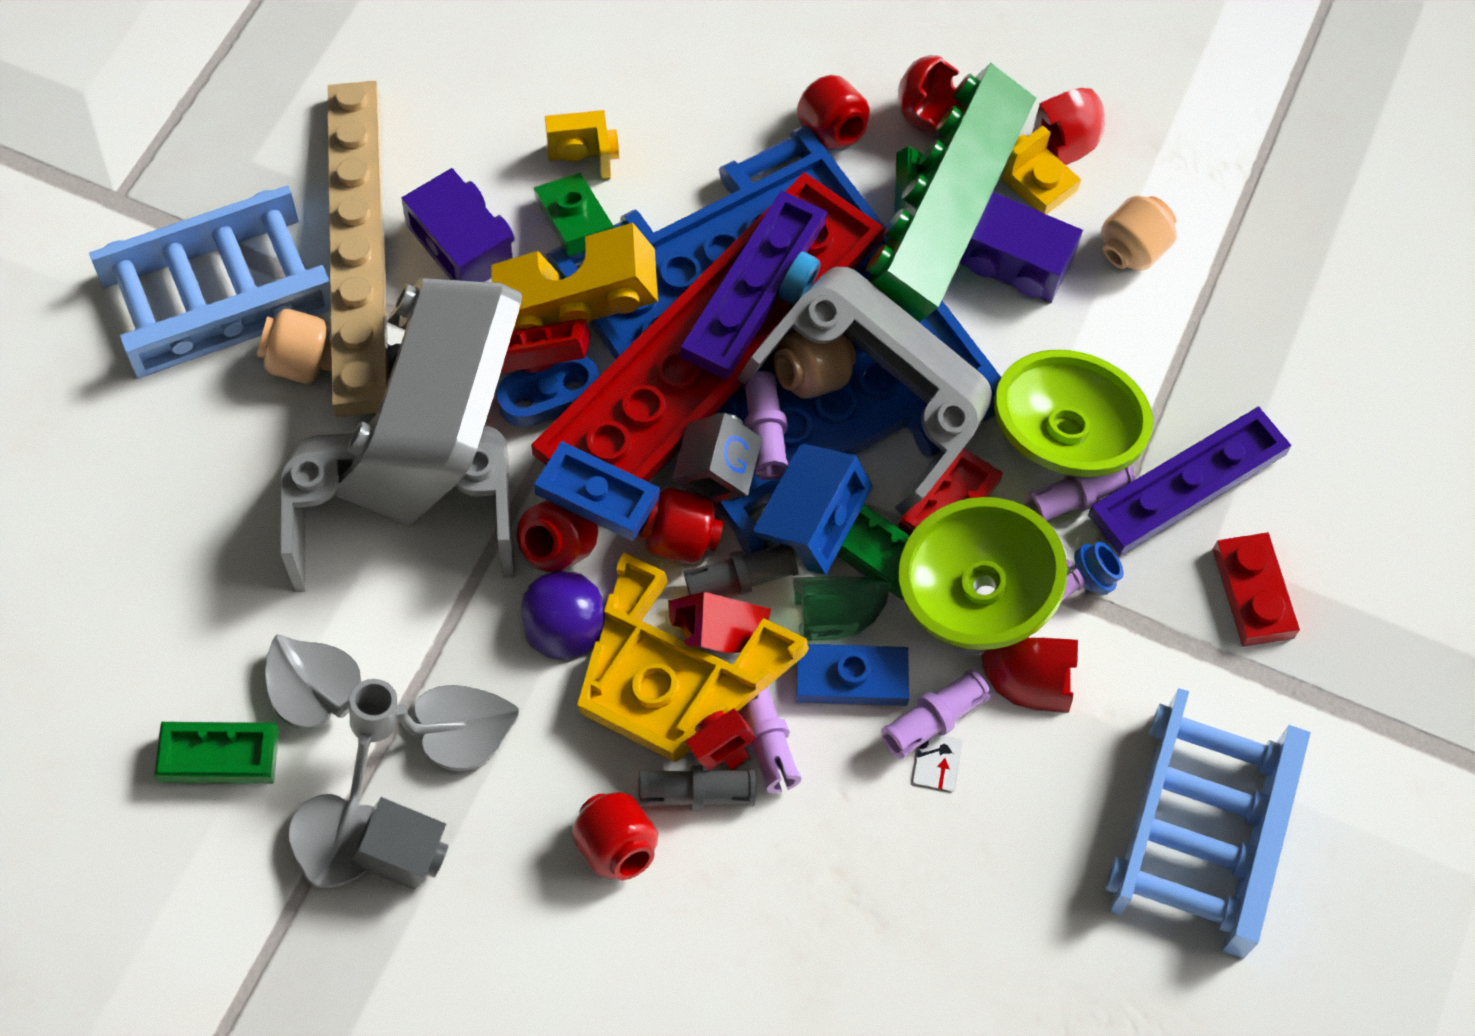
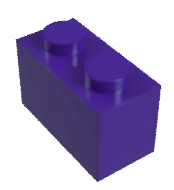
[401,168,515,282]
[959,192,1083,303]

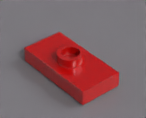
[500,318,591,373]
[898,448,1003,536]

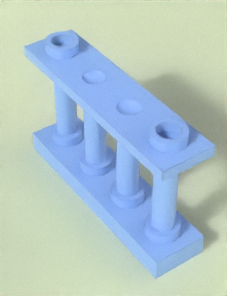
[88,185,331,379]
[1105,688,1311,959]

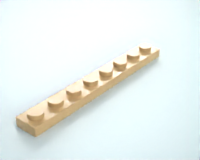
[327,80,389,417]

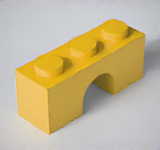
[491,223,658,331]

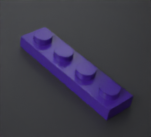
[680,190,827,381]
[1088,406,1292,556]

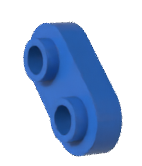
[497,356,599,427]

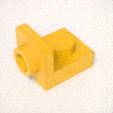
[544,110,619,179]
[1002,126,1081,214]

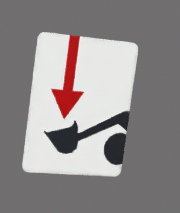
[913,734,963,791]

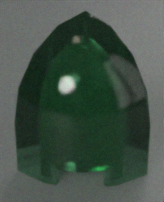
[793,576,891,641]

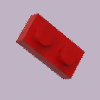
[1212,532,1300,647]

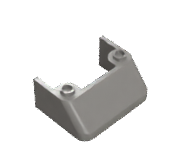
[737,267,992,515]
[334,278,522,527]
[281,426,514,592]

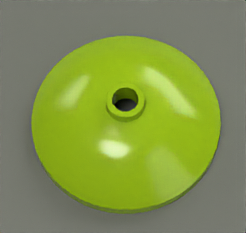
[994,349,1153,477]
[899,497,1067,650]

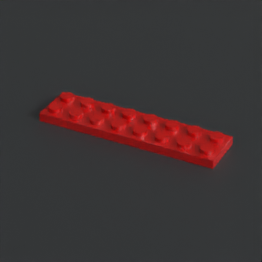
[531,172,885,482]

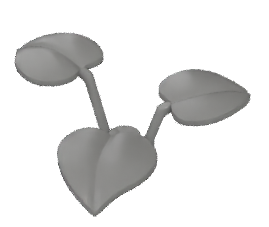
[266,634,519,888]

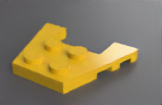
[577,553,809,763]

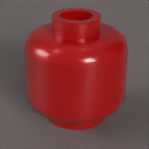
[797,75,870,149]
[638,487,723,565]
[516,500,599,572]
[572,792,658,881]

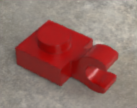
[686,708,757,771]

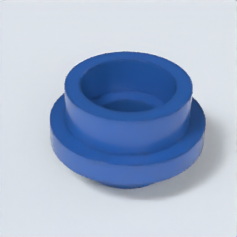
[1073,542,1124,595]

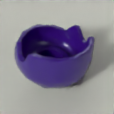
[521,571,605,660]

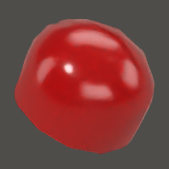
[898,55,959,135]

